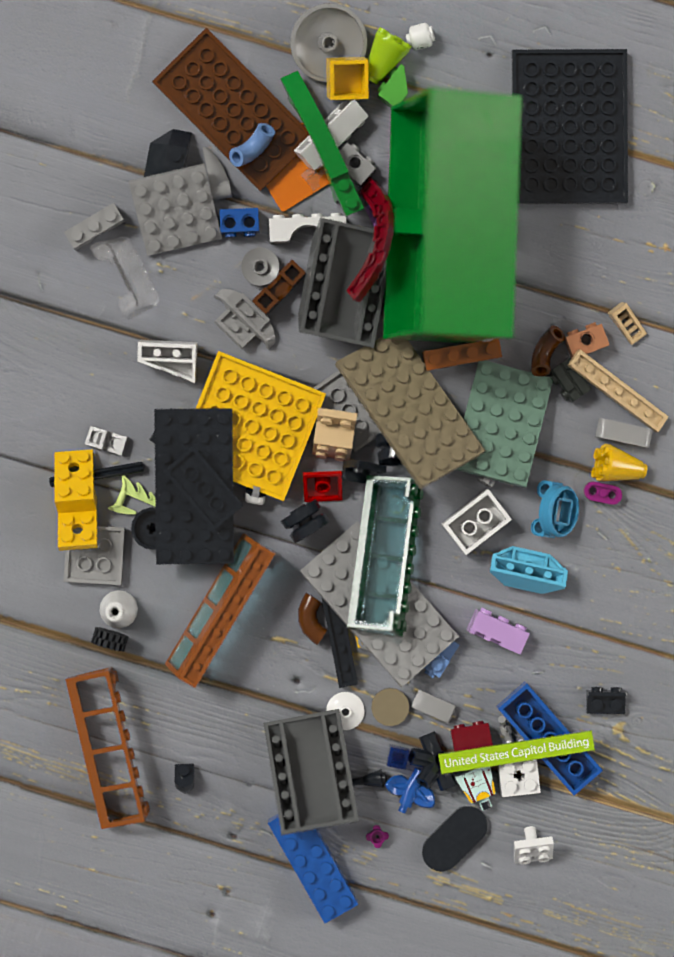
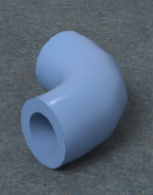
[229,123,275,167]

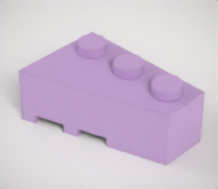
[466,608,530,654]

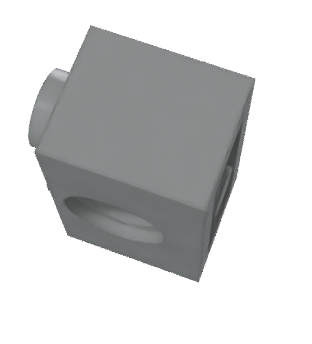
[339,143,376,188]

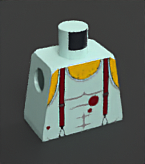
[454,767,496,810]

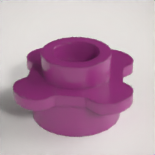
[366,825,389,848]

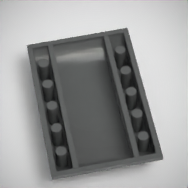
[298,217,386,348]
[264,709,359,836]

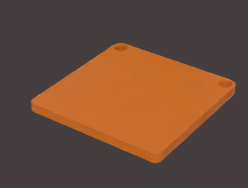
[266,123,329,212]

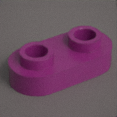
[583,481,622,505]

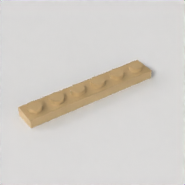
[567,349,669,432]

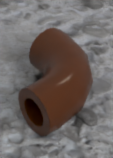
[531,325,565,377]
[298,592,328,645]

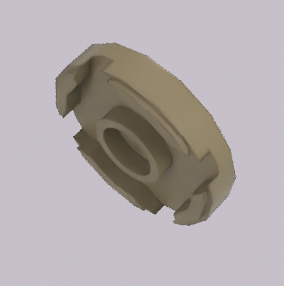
[371,688,409,726]

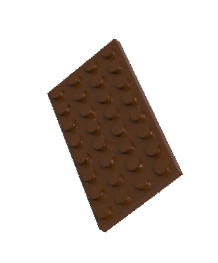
[152,27,309,192]

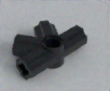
[408,731,457,791]

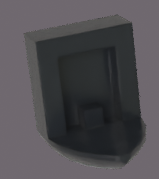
[174,764,194,794]

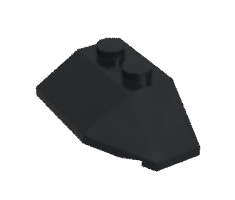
[144,129,192,177]

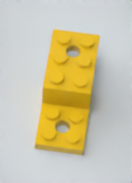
[54,449,98,551]

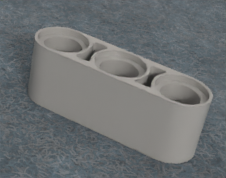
[595,418,653,449]

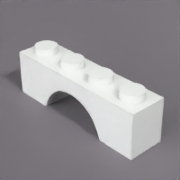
[269,213,346,244]

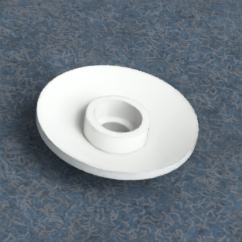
[326,692,365,730]

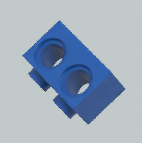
[220,208,260,238]

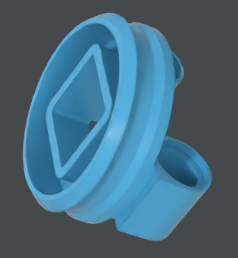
[531,481,579,538]

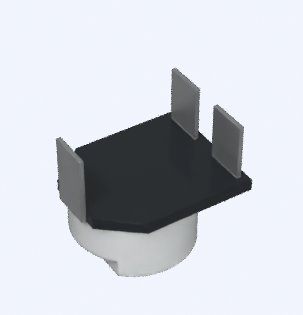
[245,486,266,505]

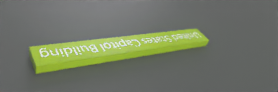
[438,730,595,774]

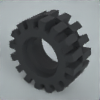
[91,627,129,652]

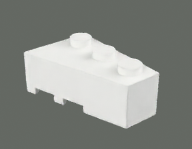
[137,340,198,383]

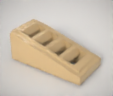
[608,302,647,345]

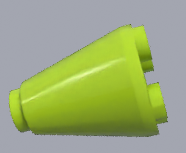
[368,27,412,84]

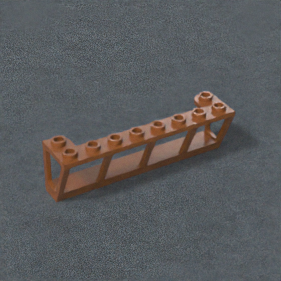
[65,667,150,829]

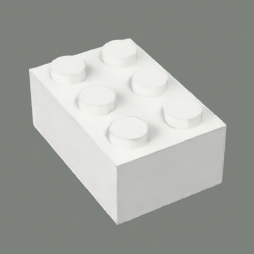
[442,489,512,555]

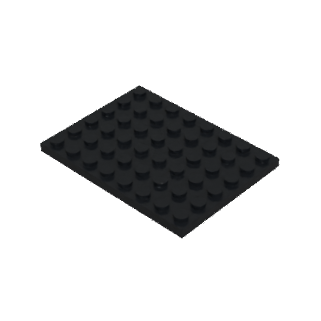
[511,49,628,204]

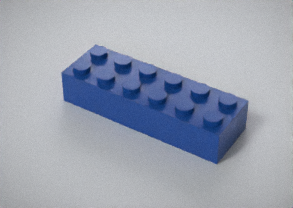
[496,681,603,796]
[268,814,358,923]

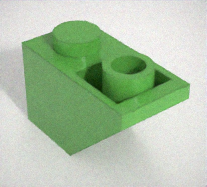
[377,64,408,108]

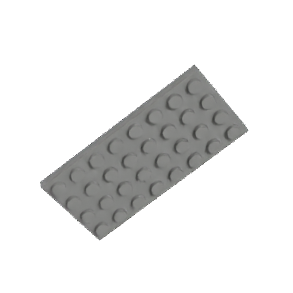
[300,521,459,688]

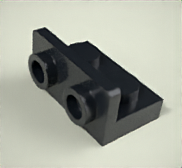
[341,460,387,484]
[586,687,627,714]

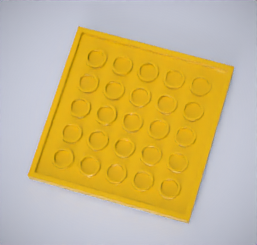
[196,351,326,501]

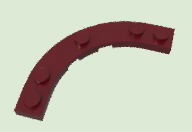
[346,177,394,303]

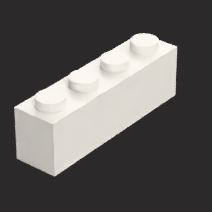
[294,99,368,170]

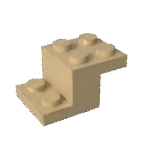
[312,408,357,461]

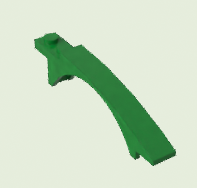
[280,71,364,217]

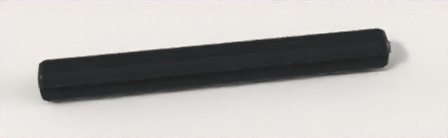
[49,462,144,487]

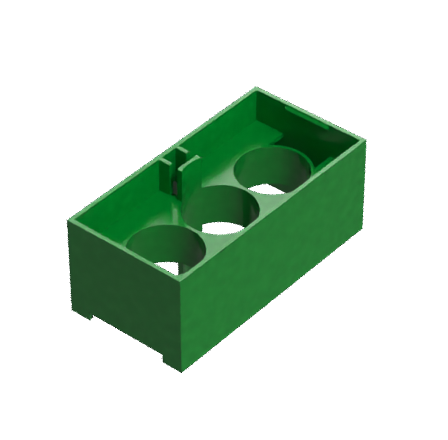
[383,87,521,344]

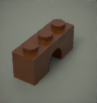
[252,259,306,316]

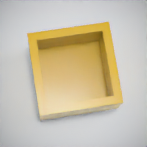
[326,57,369,100]

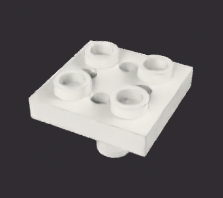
[514,826,554,865]

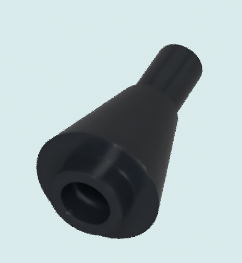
[352,769,387,788]

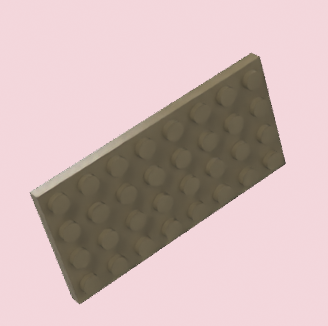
[335,337,485,489]

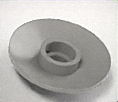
[241,247,279,286]

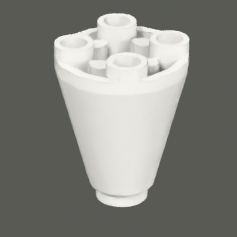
[99,590,138,629]

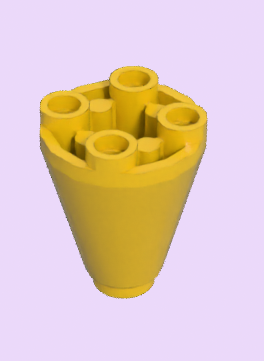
[591,443,647,482]

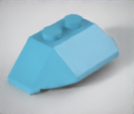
[490,546,568,594]

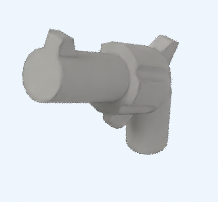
[498,716,514,742]

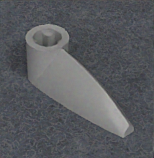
[203,147,232,201]

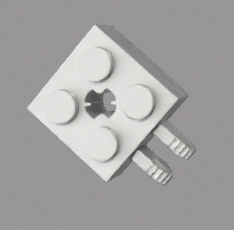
[497,739,541,797]

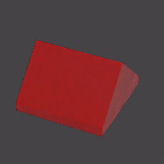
[303,471,343,502]

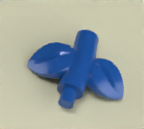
[385,767,435,814]

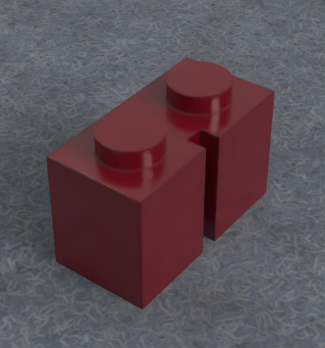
[450,721,493,751]

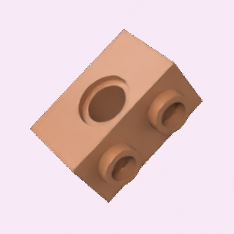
[564,322,610,359]

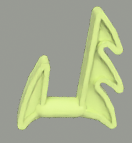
[108,475,156,514]

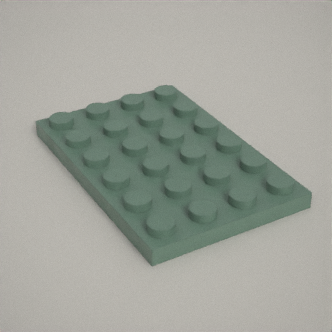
[456,361,553,488]

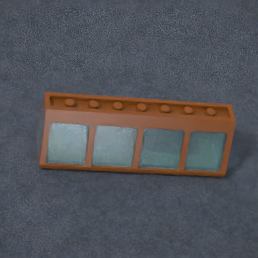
[165,533,276,688]

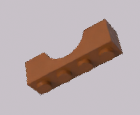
[422,338,502,371]

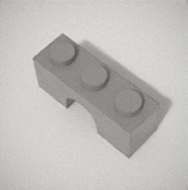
[64,203,125,251]

